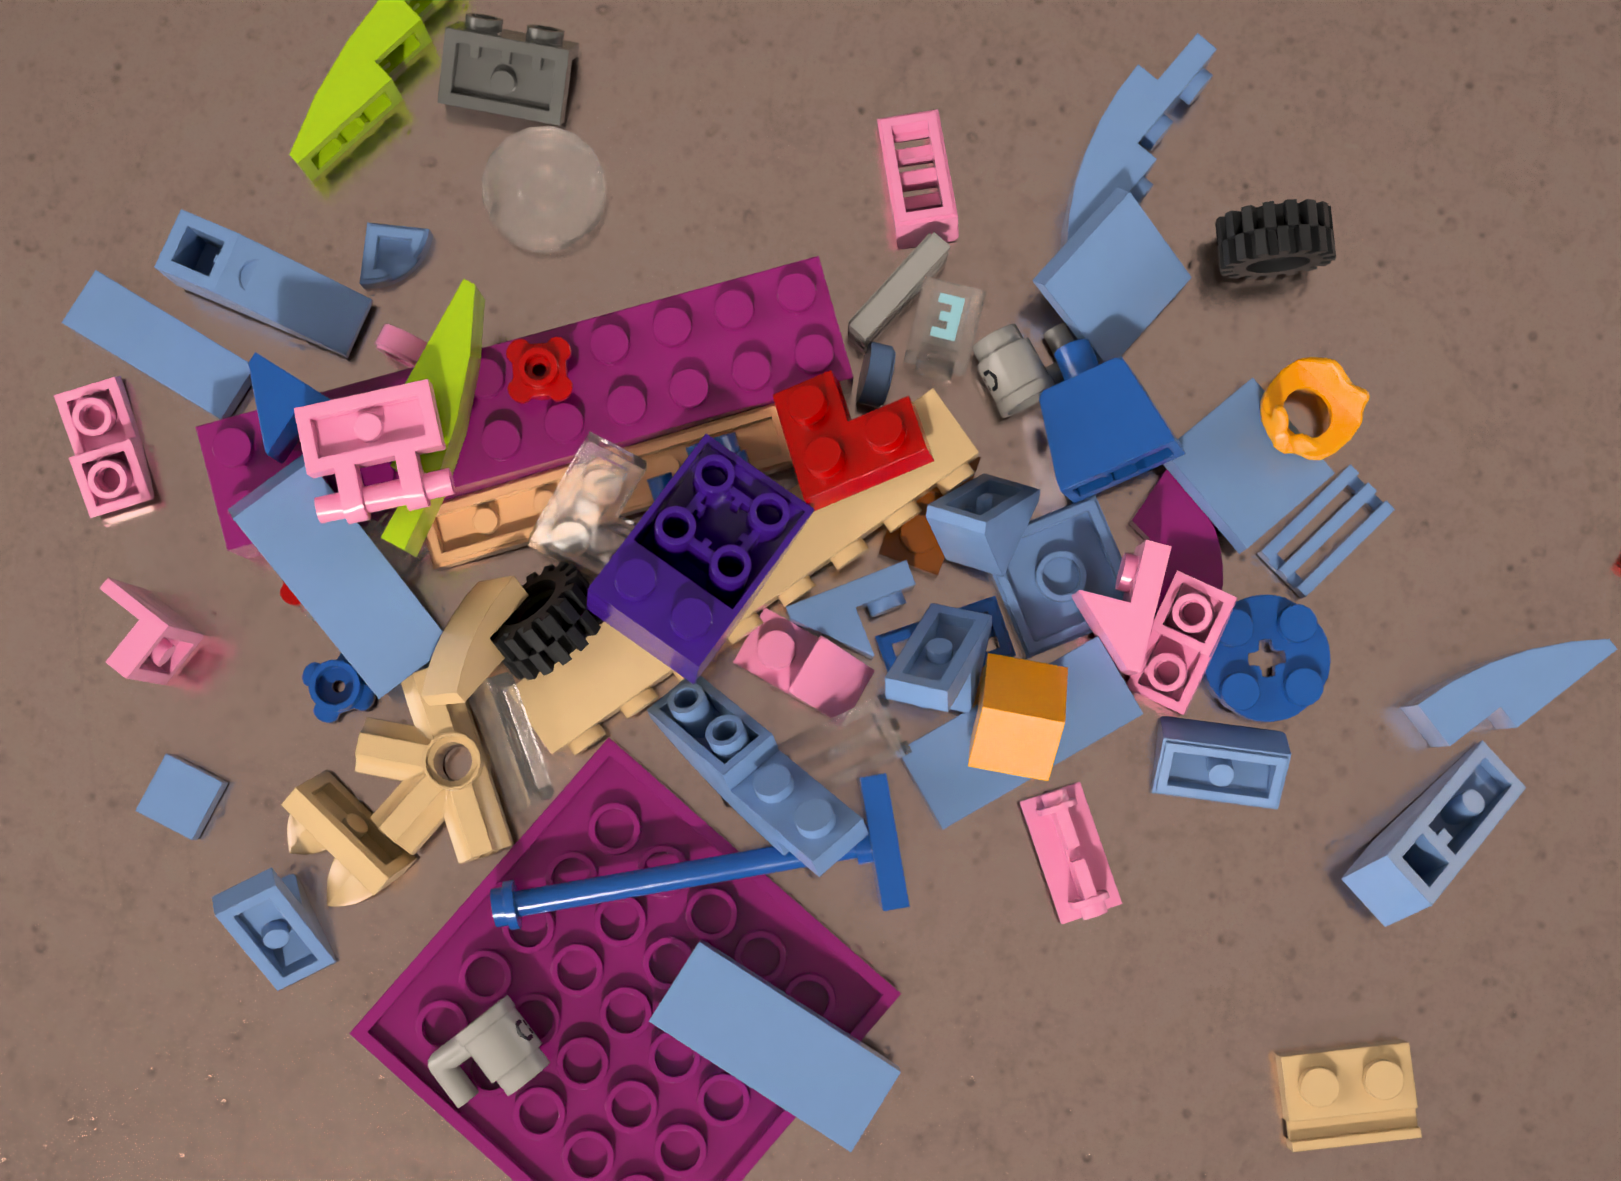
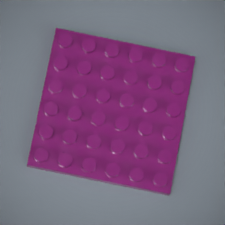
[349,737,901,1181]

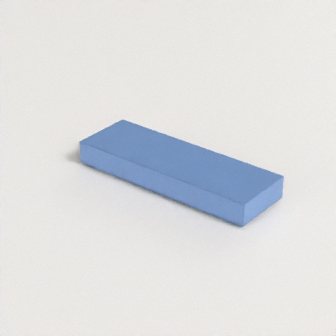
[61,270,252,420]

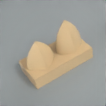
[281,770,417,907]

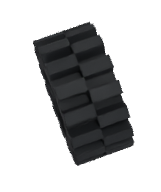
[1215,199,1336,279]
[490,562,603,680]

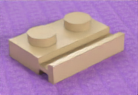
[1275,1039,1422,1152]

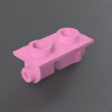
[1019,782,1122,924]

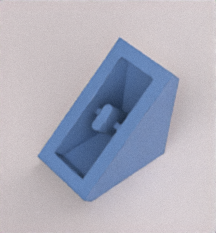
[926,473,1041,577]

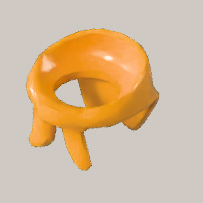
[1260,357,1370,460]

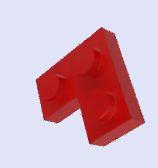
[772,370,934,511]

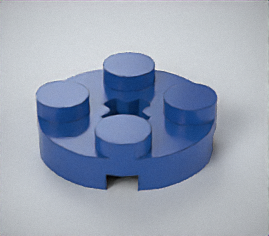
[1202,595,1331,722]

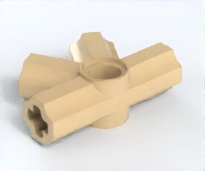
[355,668,514,864]

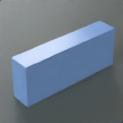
[228,454,443,699]
[896,636,1144,830]
[649,939,901,1152]

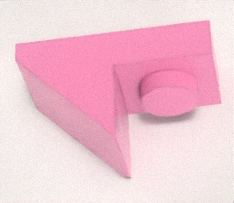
[1072,540,1172,676]
[733,608,875,726]

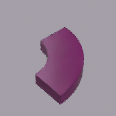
[1129,469,1223,617]

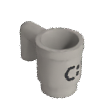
[971,323,1075,418]
[428,995,550,1108]

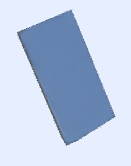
[1151,716,1291,809]

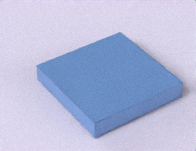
[1032,188,1192,364]
[1163,378,1335,554]
[989,495,1124,660]

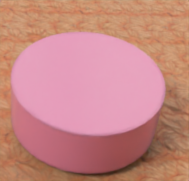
[374,324,427,368]

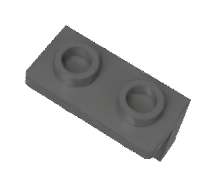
[437,13,579,126]

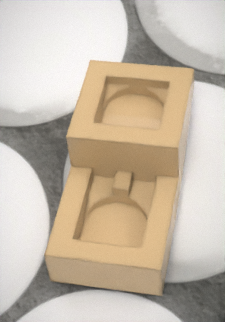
[421,576,529,706]

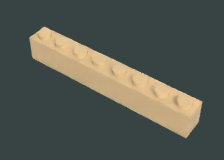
[507,388,979,756]

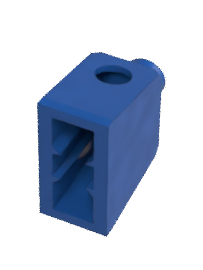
[1039,339,1186,504]

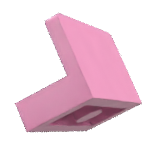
[100,577,205,685]

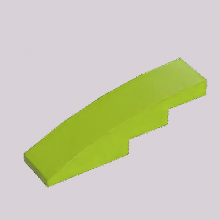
[289,0,441,181]
[381,279,485,557]

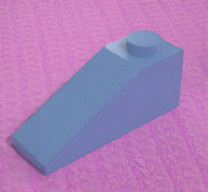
[1341,740,1526,927]

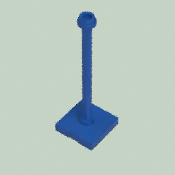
[490,773,910,930]

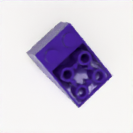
[587,434,815,684]

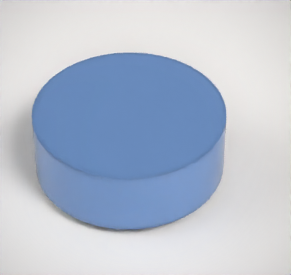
[856,341,896,408]

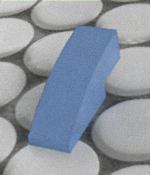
[1400,639,1617,748]

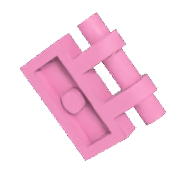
[294,379,455,524]

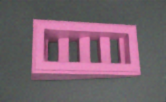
[877,109,959,249]

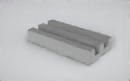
[848,232,951,352]

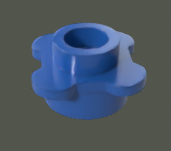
[302,653,376,723]

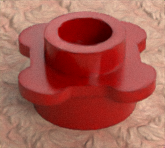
[506,337,573,404]

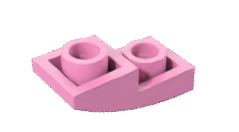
[54,376,154,518]
[1127,570,1238,715]

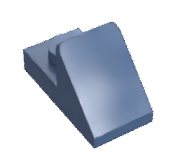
[786,560,916,660]
[885,603,992,712]
[212,867,336,991]

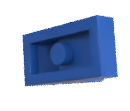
[248,352,331,464]

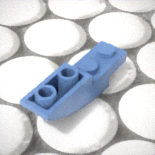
[1060,33,1217,249]
[647,676,869,877]

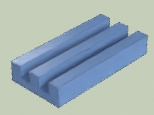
[1257,464,1395,599]

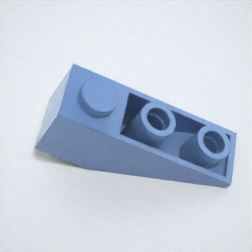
[154,209,373,358]

